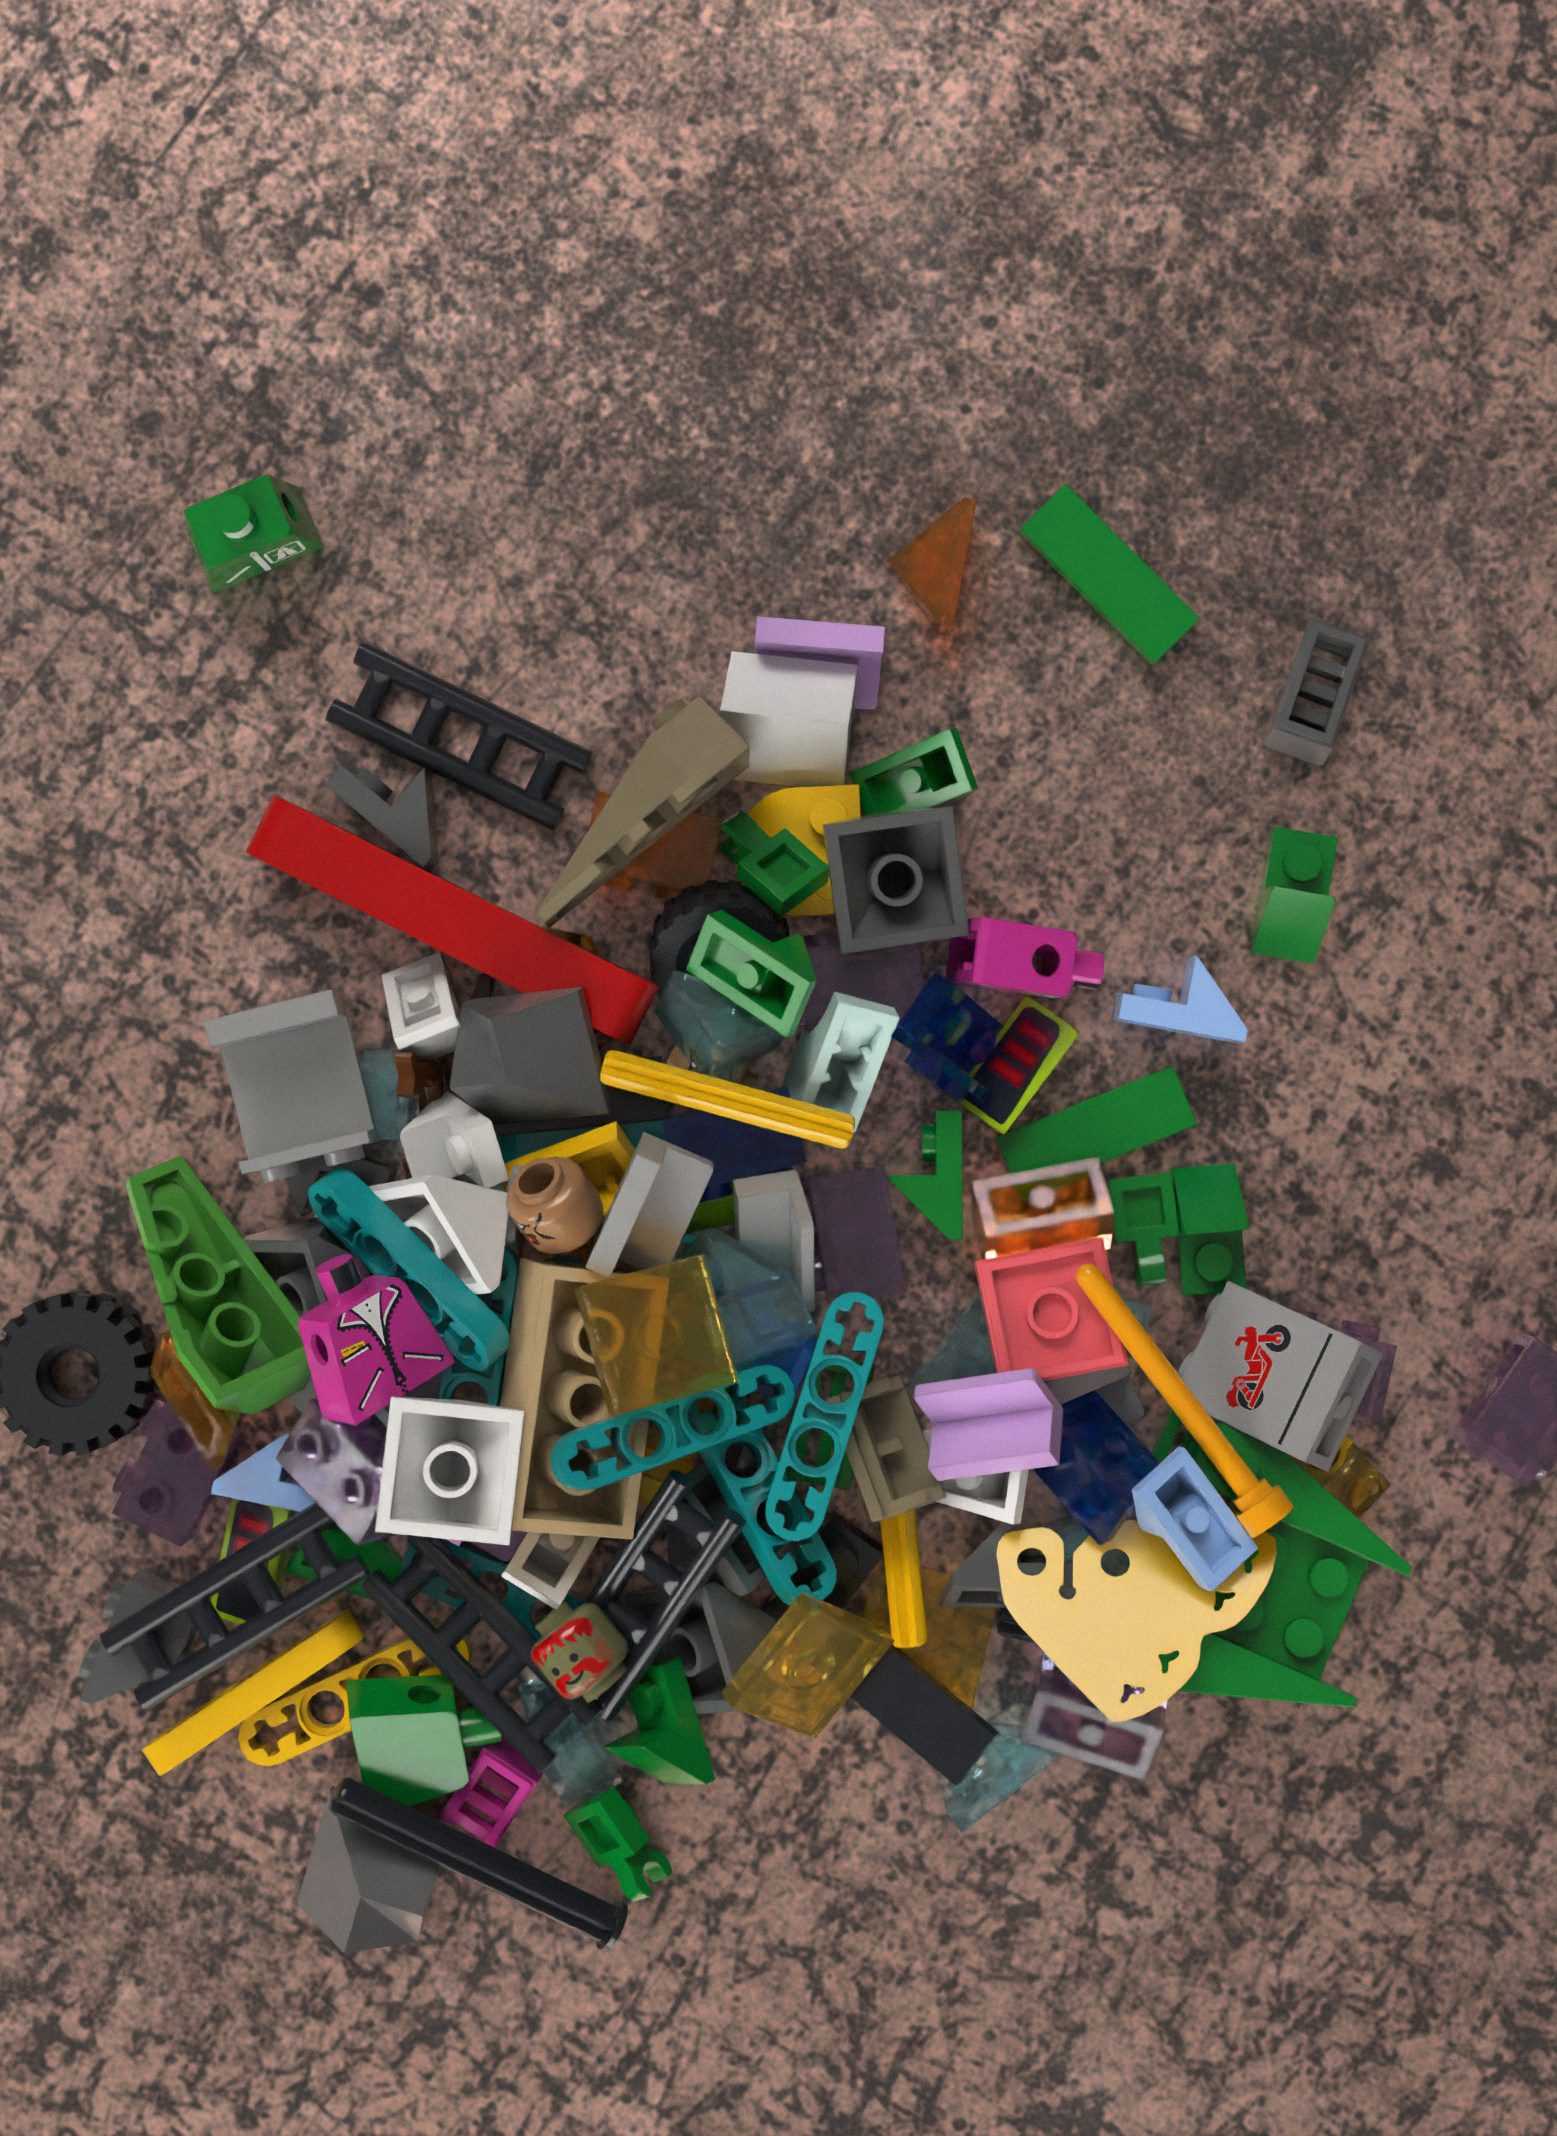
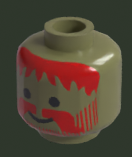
[531,1602,628,1703]

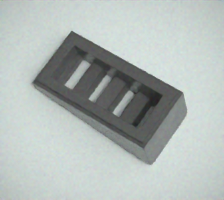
[1264,617,1370,765]

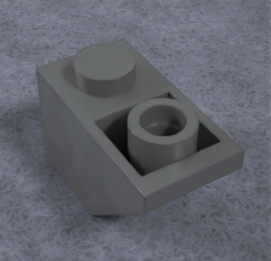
[78,1569,212,1704]

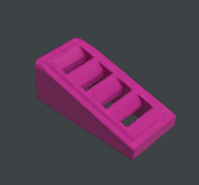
[438,1735,546,1847]

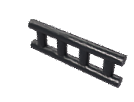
[325,641,593,831]
[583,1470,746,1721]
[100,1498,370,1712]
[360,1535,604,1774]

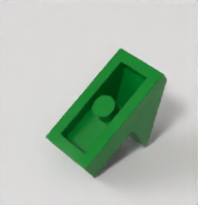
[850,727,979,815]
[1250,827,1338,964]
[686,910,817,1038]
[883,1110,963,1240]
[1170,1163,1249,1296]
[604,1657,716,1785]

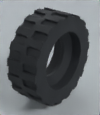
[650,879,790,1028]

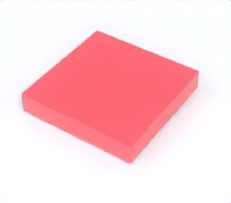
[974,1237,1129,1381]

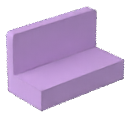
[755,616,885,711]
[914,1368,1063,1481]

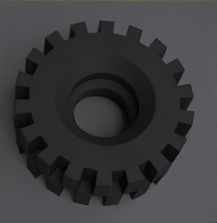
[0,1290,163,1456]

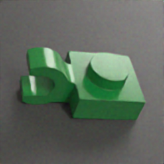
[719,810,829,917]
[1105,1172,1180,1286]
[563,1786,673,1902]

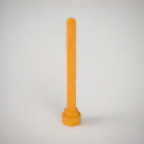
[1076,1263,1295,1538]

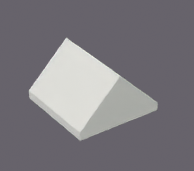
[720,651,858,787]
[368,1174,509,1295]
[375,1396,525,1545]

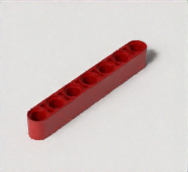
[246,795,659,1045]

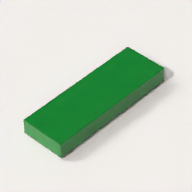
[1018,484,1200,666]
[995,1066,1197,1196]

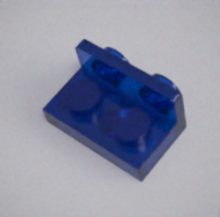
[891,972,1004,1106]
[661,1086,807,1203]
[1033,1390,1160,1545]

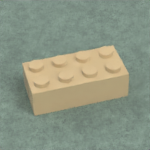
[500,1258,668,1539]

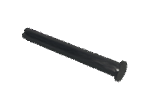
[329,1777,628,1952]

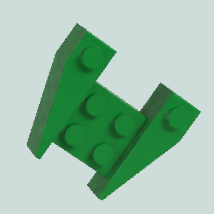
[1158,1420,1412,1708]

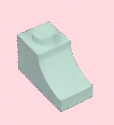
[782,992,900,1132]

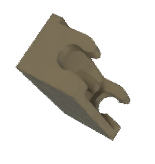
[827,1375,947,1522]

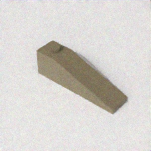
[536,696,750,928]

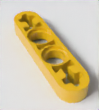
[141,1608,366,1776]
[238,1622,473,1767]

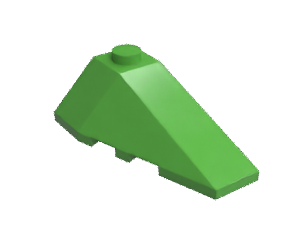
[125,1156,311,1415]

